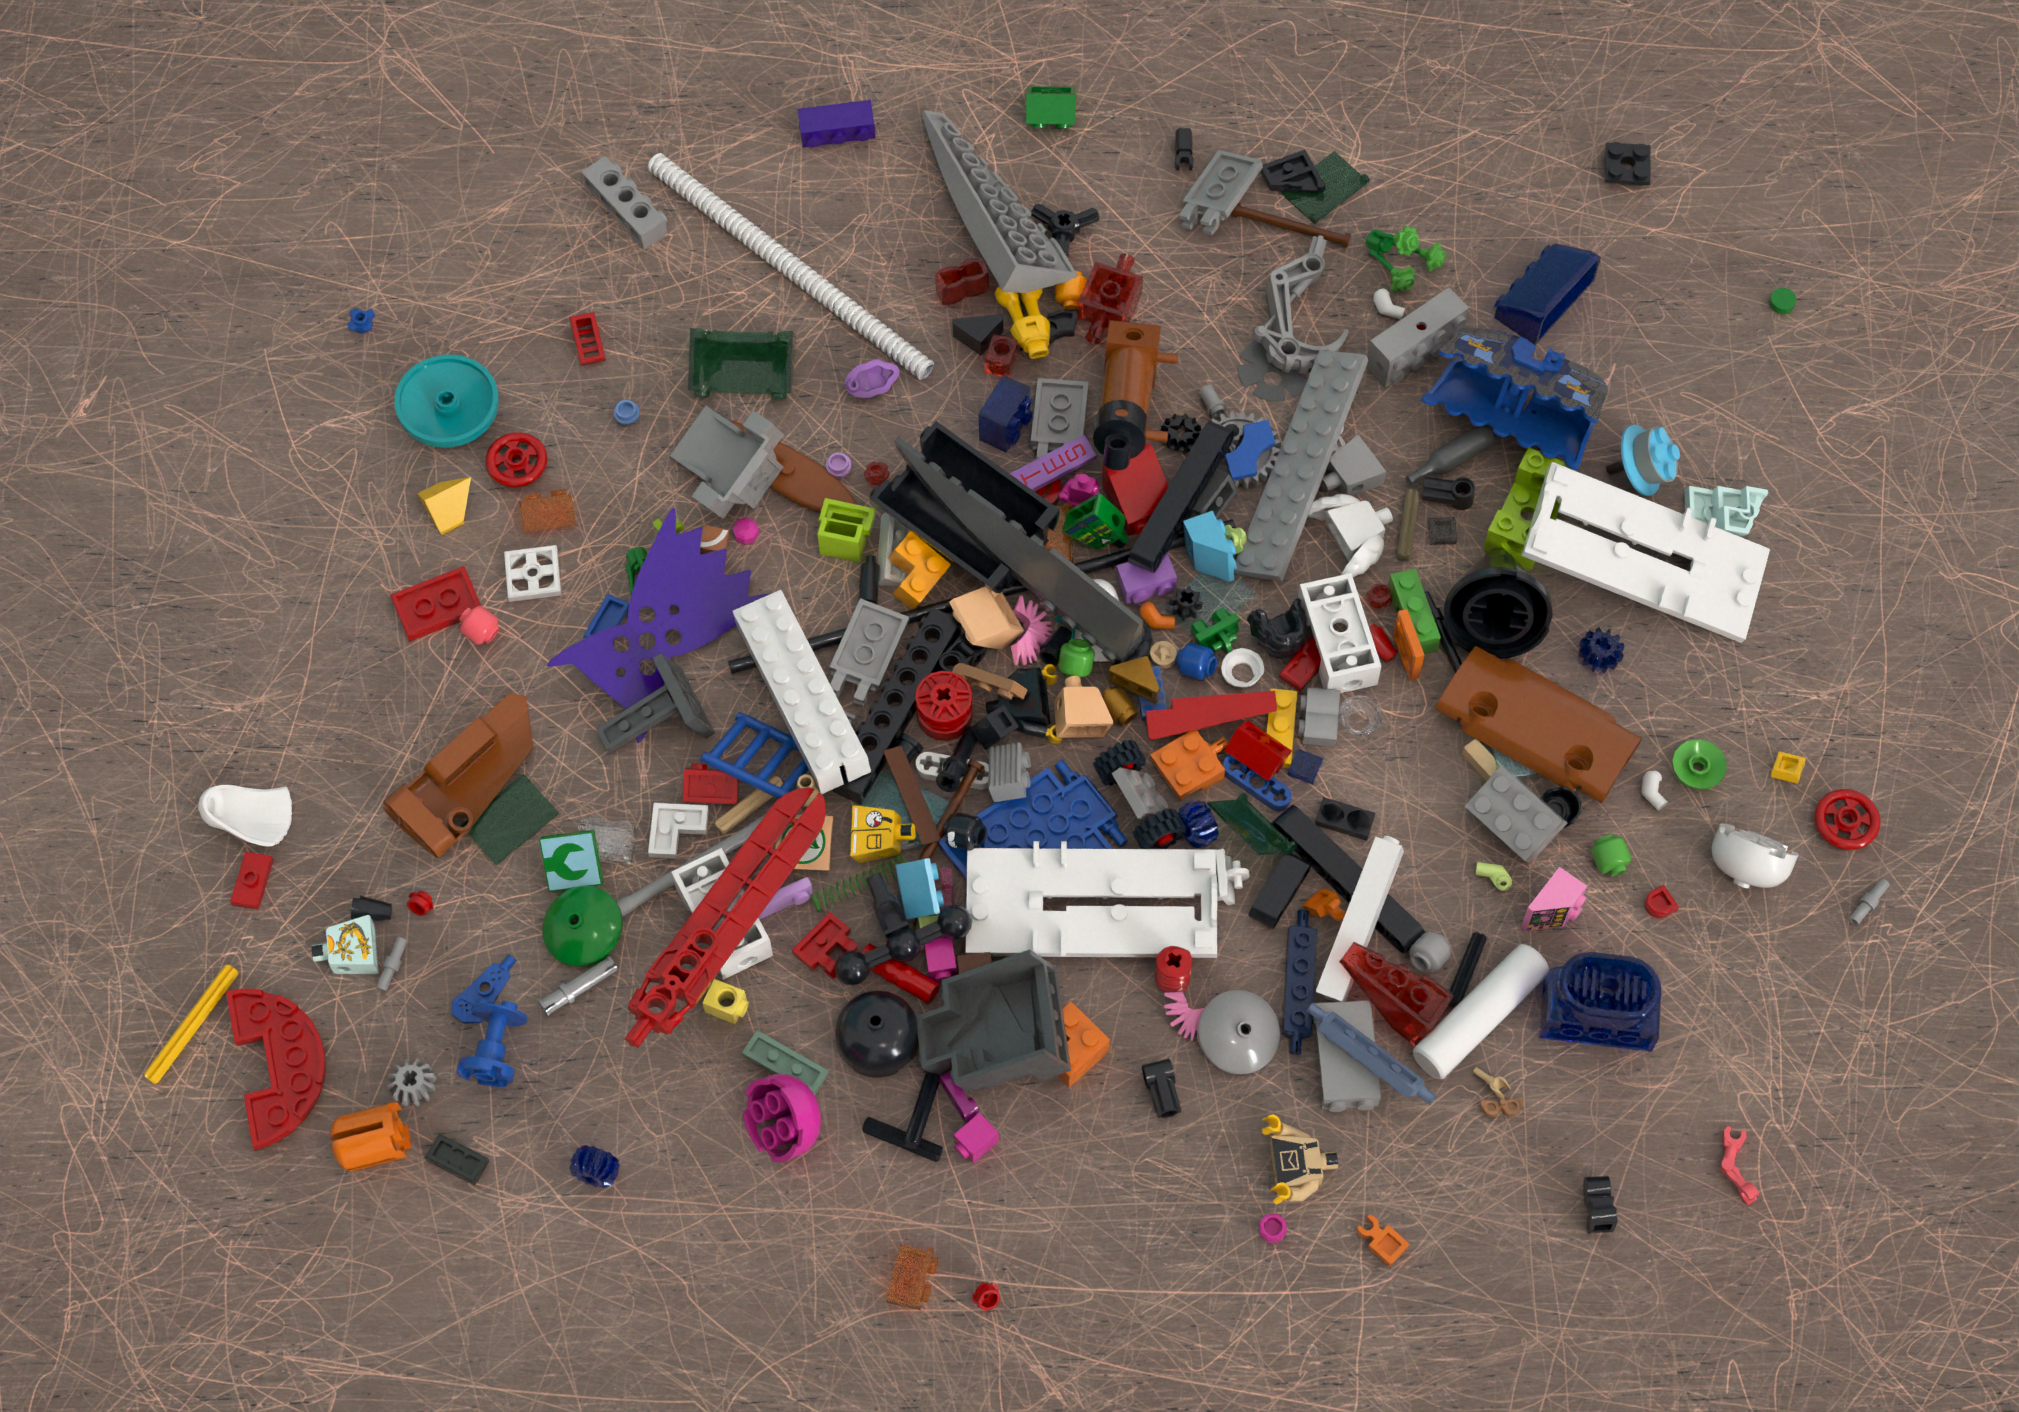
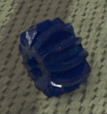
[1578,627,1625,674]
[1178,800,1219,848]
[569,1145,620,1188]

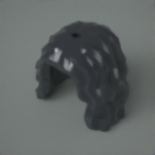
[1247,598,1307,659]

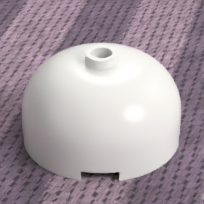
[1712,823,1799,888]

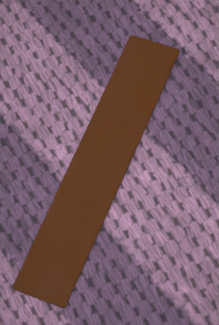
[883,746,941,845]

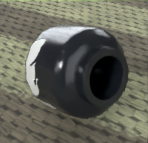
[943,813,986,851]

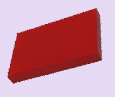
[390,566,481,642]

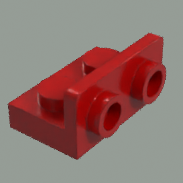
[683,763,739,804]

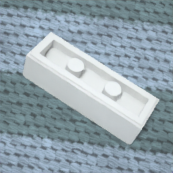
[877,512,910,586]

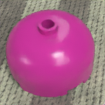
[743,1074,821,1162]

